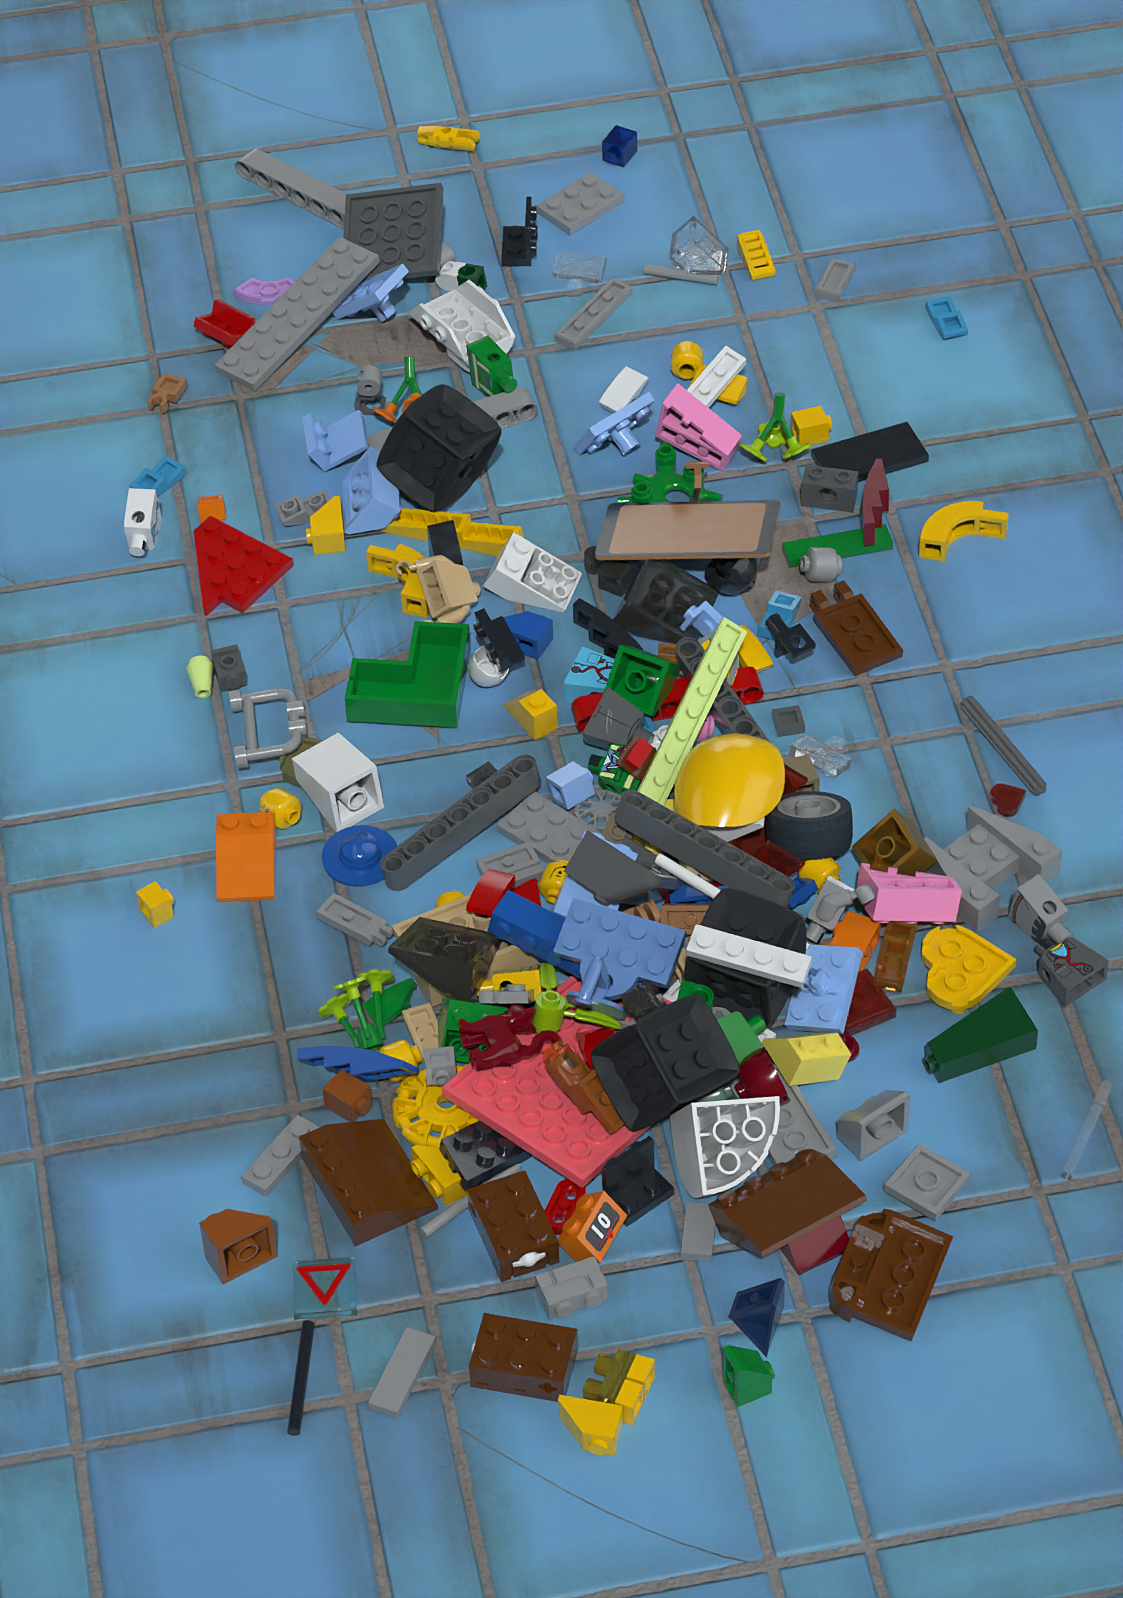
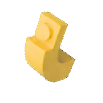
[919,501,1009,562]
[366,544,430,618]

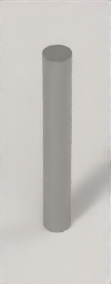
[643,264,719,285]

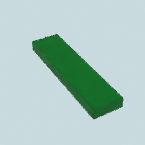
[782,524,893,568]

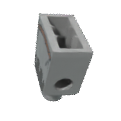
[1007,874,1073,944]

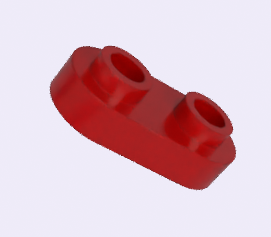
[544,1179,586,1235]

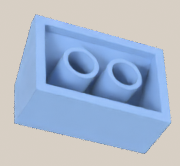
[342,446,401,535]

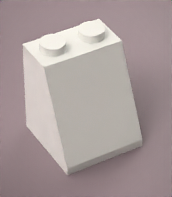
[292,732,384,833]

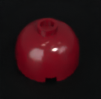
[735,1046,791,1106]

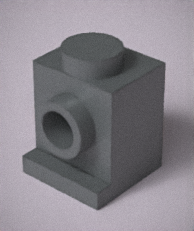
[210,644,247,692]

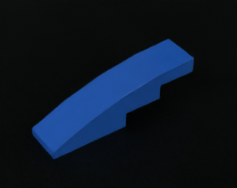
[297,1046,418,1082]

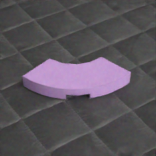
[234,277,295,305]

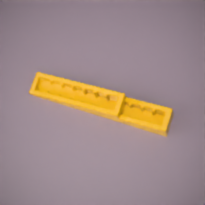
[376,508,524,556]

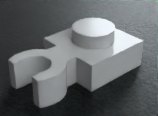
[479,984,534,1004]

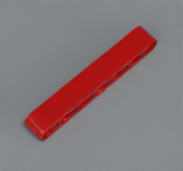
[571,666,764,732]

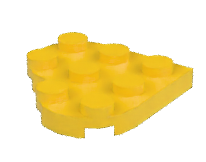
[921,925,1017,1014]

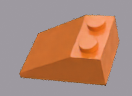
[216,812,277,902]

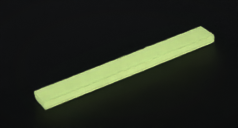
[637,617,747,806]

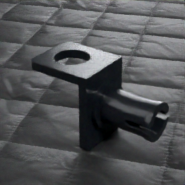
[765,613,816,658]

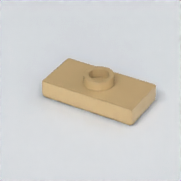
[402,1003,438,1064]

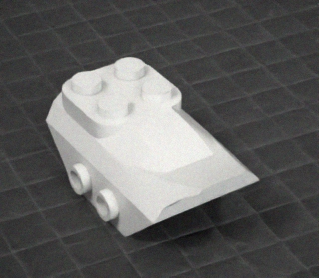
[408,280,515,372]

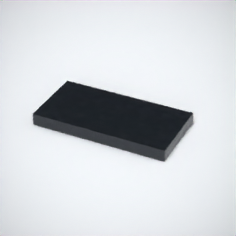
[811,422,929,482]

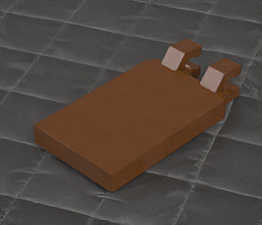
[809,580,903,676]

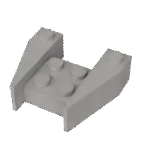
[924,805,1062,933]

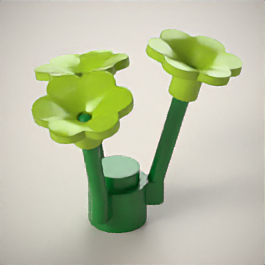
[318,969,394,1051]

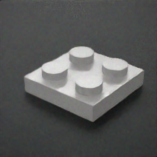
[884,1144,971,1221]

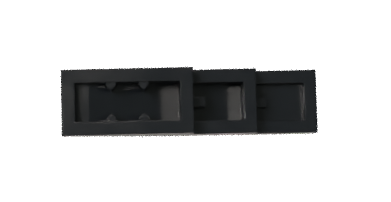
[573,598,643,659]

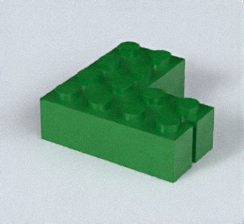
[344,621,471,728]

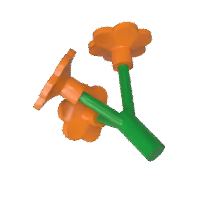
[372,356,423,423]

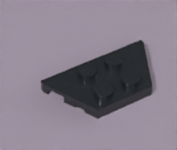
[439,1120,533,1190]

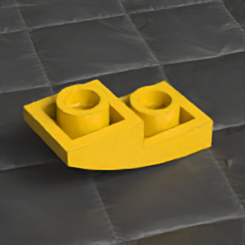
[738,625,774,673]

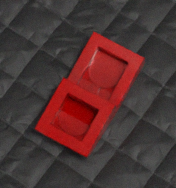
[466,869,515,916]

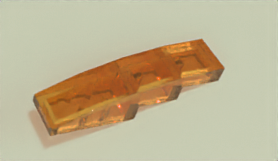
[873,921,919,992]

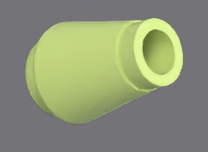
[186,656,214,698]

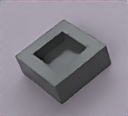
[772,705,805,737]

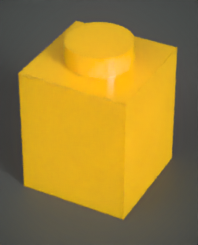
[791,405,832,446]

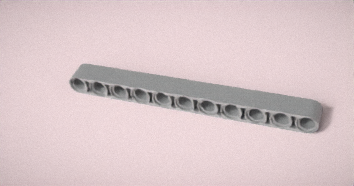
[235,148,455,276]

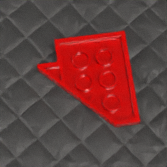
[193,515,294,616]

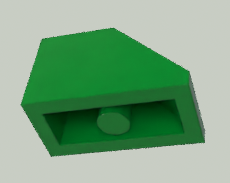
[723,1345,775,1407]

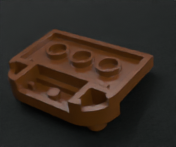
[829,1209,953,1341]

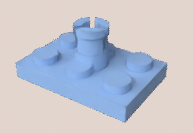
[332,264,409,322]
[573,392,655,455]
[784,944,863,1034]

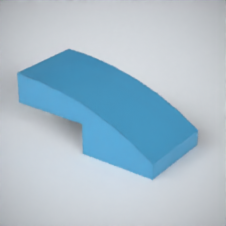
[925,296,969,339]
[129,455,187,496]
[757,590,802,640]

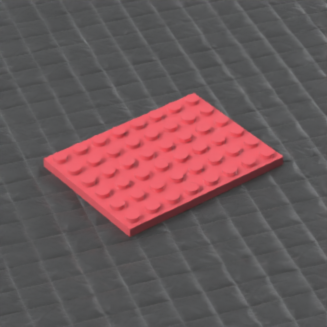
[442,975,672,1188]

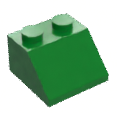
[602,645,680,716]

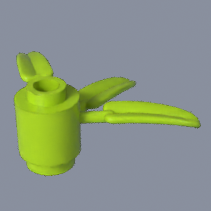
[532,963,621,1033]

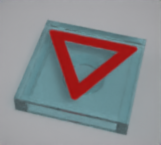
[292,1257,357,1320]

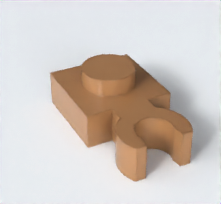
[148,373,187,413]

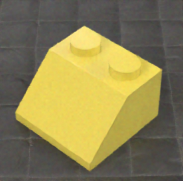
[762,1032,851,1086]

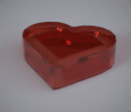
[990,783,1026,817]

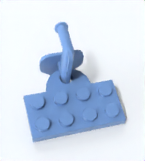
[553,898,687,1020]

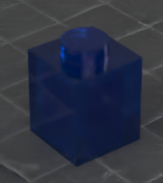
[602,125,638,168]

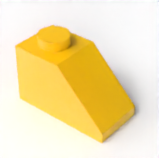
[306,496,346,555]
[504,689,558,740]
[558,1394,623,1456]

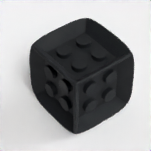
[376,384,502,512]
[685,888,807,1028]
[590,994,740,1131]

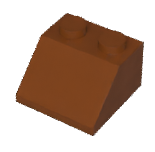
[199,1209,278,1284]

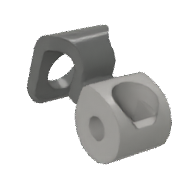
[354,365,386,416]

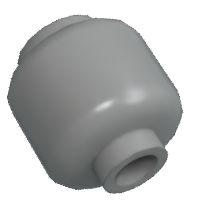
[800,547,842,583]

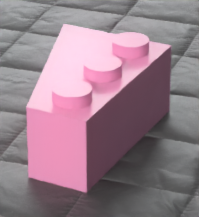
[655,383,742,472]
[856,863,962,924]

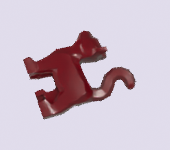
[458,1003,563,1070]

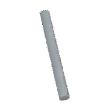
[419,1163,521,1238]

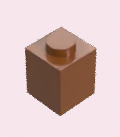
[322,1069,372,1122]

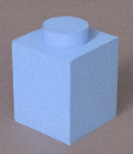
[546,761,595,810]

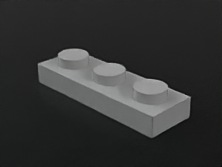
[241,1115,320,1197]

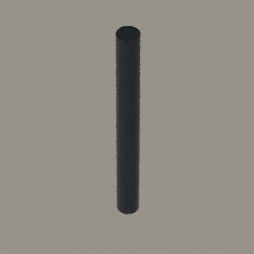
[287,1320,315,1436]

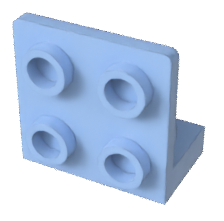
[302,410,369,472]

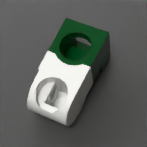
[435,261,487,291]

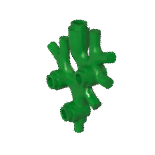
[618,441,723,503]

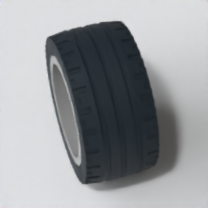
[766,791,853,860]

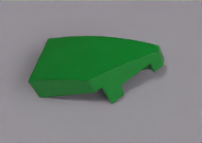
[362,978,417,1027]

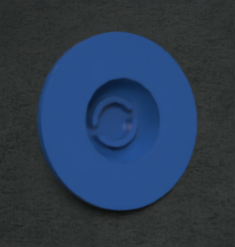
[322,825,397,887]

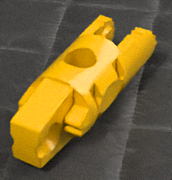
[417,126,481,151]

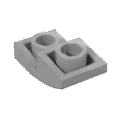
[275,489,330,526]

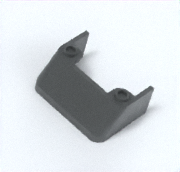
[563,831,686,906]

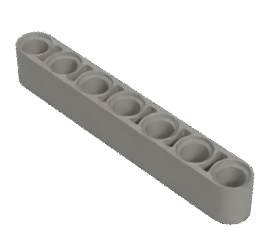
[365,387,538,452]

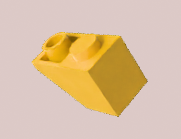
[410,1145,477,1206]

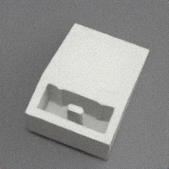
[483,532,582,612]

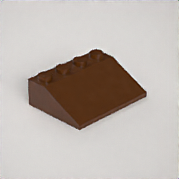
[299,1119,438,1246]
[708,1149,867,1257]

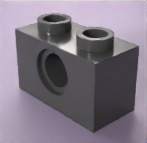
[801,465,858,513]

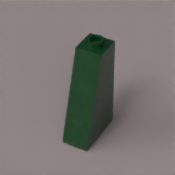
[923,987,1038,1083]

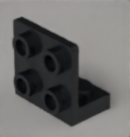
[501,196,538,267]
[602,1136,674,1227]

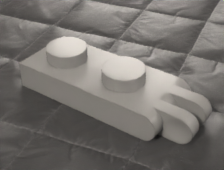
[316,893,394,946]

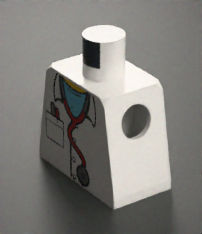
[124,488,162,556]

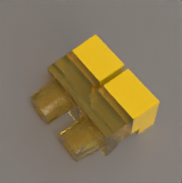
[583,1349,655,1425]

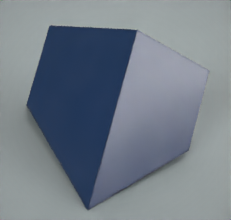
[728,1278,785,1358]

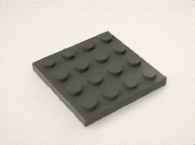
[343,183,444,282]

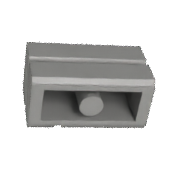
[535,1256,608,1319]

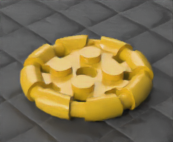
[392,1063,479,1148]

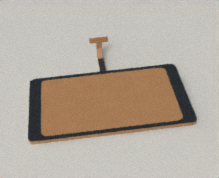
[595,462,780,560]

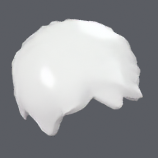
[467,646,509,687]

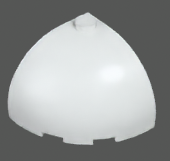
[669,1096,780,1198]

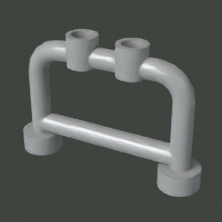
[229,688,308,769]

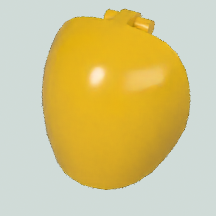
[673,733,785,827]

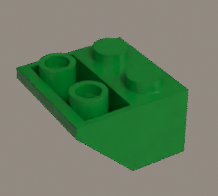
[438,995,508,1063]

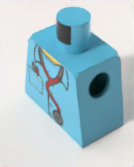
[564,647,615,703]

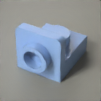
[680,601,723,636]

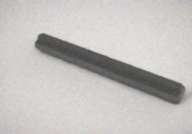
[961,696,1047,796]

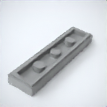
[554,278,633,350]

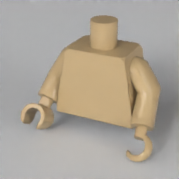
[396,555,481,623]

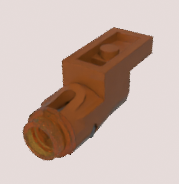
[541,1039,624,1135]

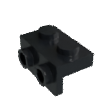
[473,608,525,671]

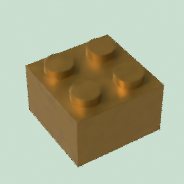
[852,809,938,877]

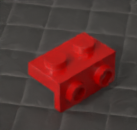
[193,299,255,347]

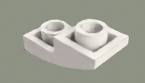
[599,366,649,413]

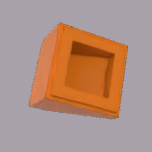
[197,494,226,522]

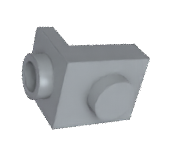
[423,1046,456,1086]

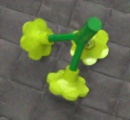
[739,392,811,462]

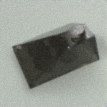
[613,559,719,644]
[388,917,502,1000]

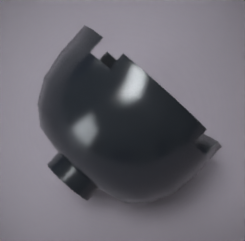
[705,558,758,595]

